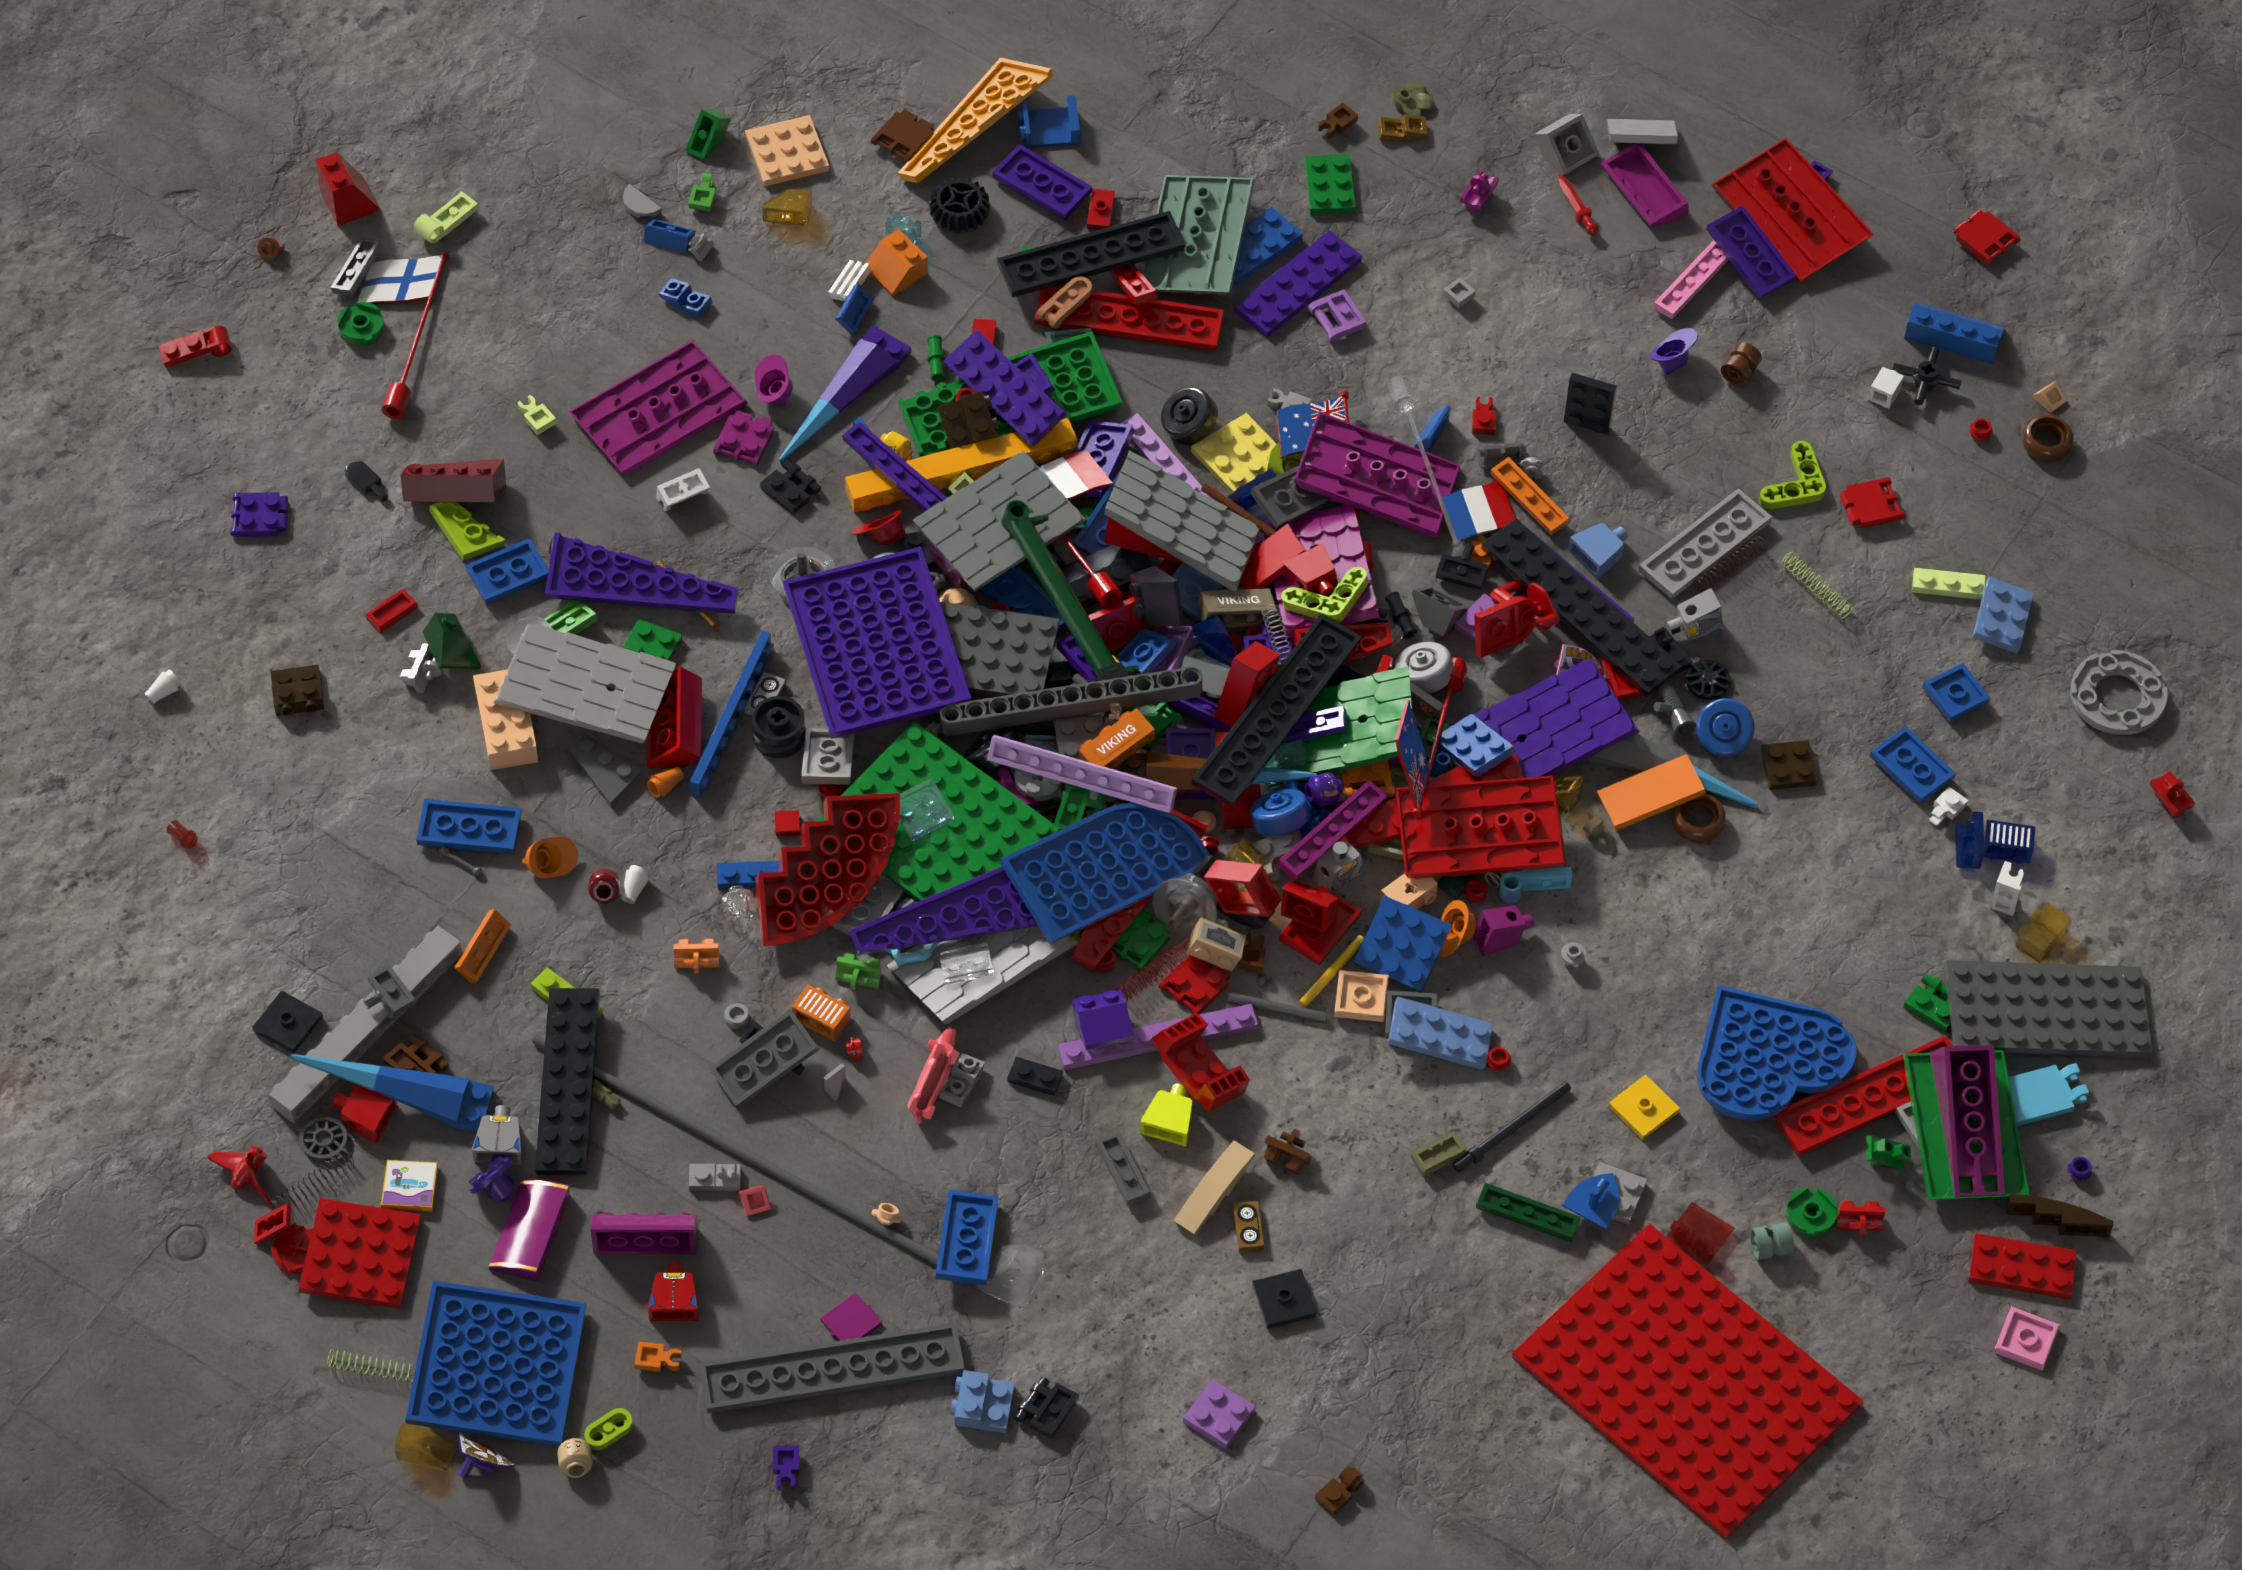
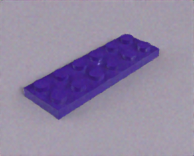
[1234,230,1362,338]
[943,329,1066,447]

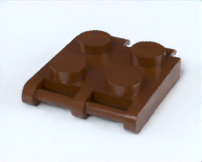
[870,109,934,163]

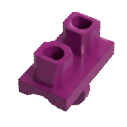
[1460,170,1499,213]

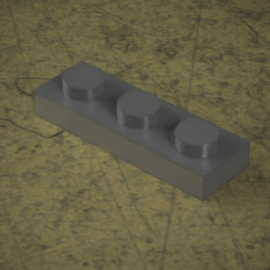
[330,238,383,297]
[1096,1131,1150,1206]

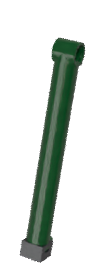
[1001,500,1139,682]

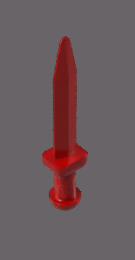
[1558,174,1599,235]

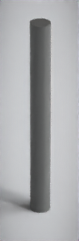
[1228,992,1327,1022]

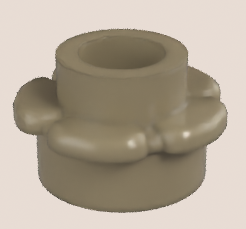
[1583,815,1605,838]

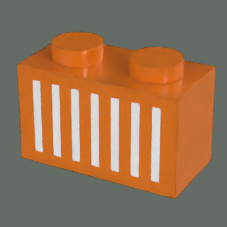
[792,985,851,1042]

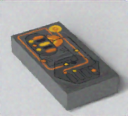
[1410,682,1443,717]

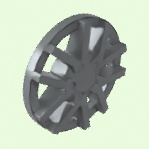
[300,1117,348,1161]

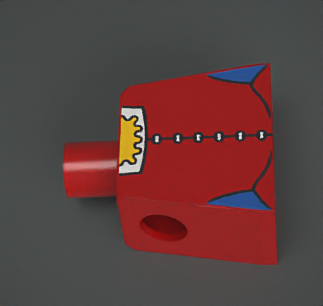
[648,1261,699,1321]

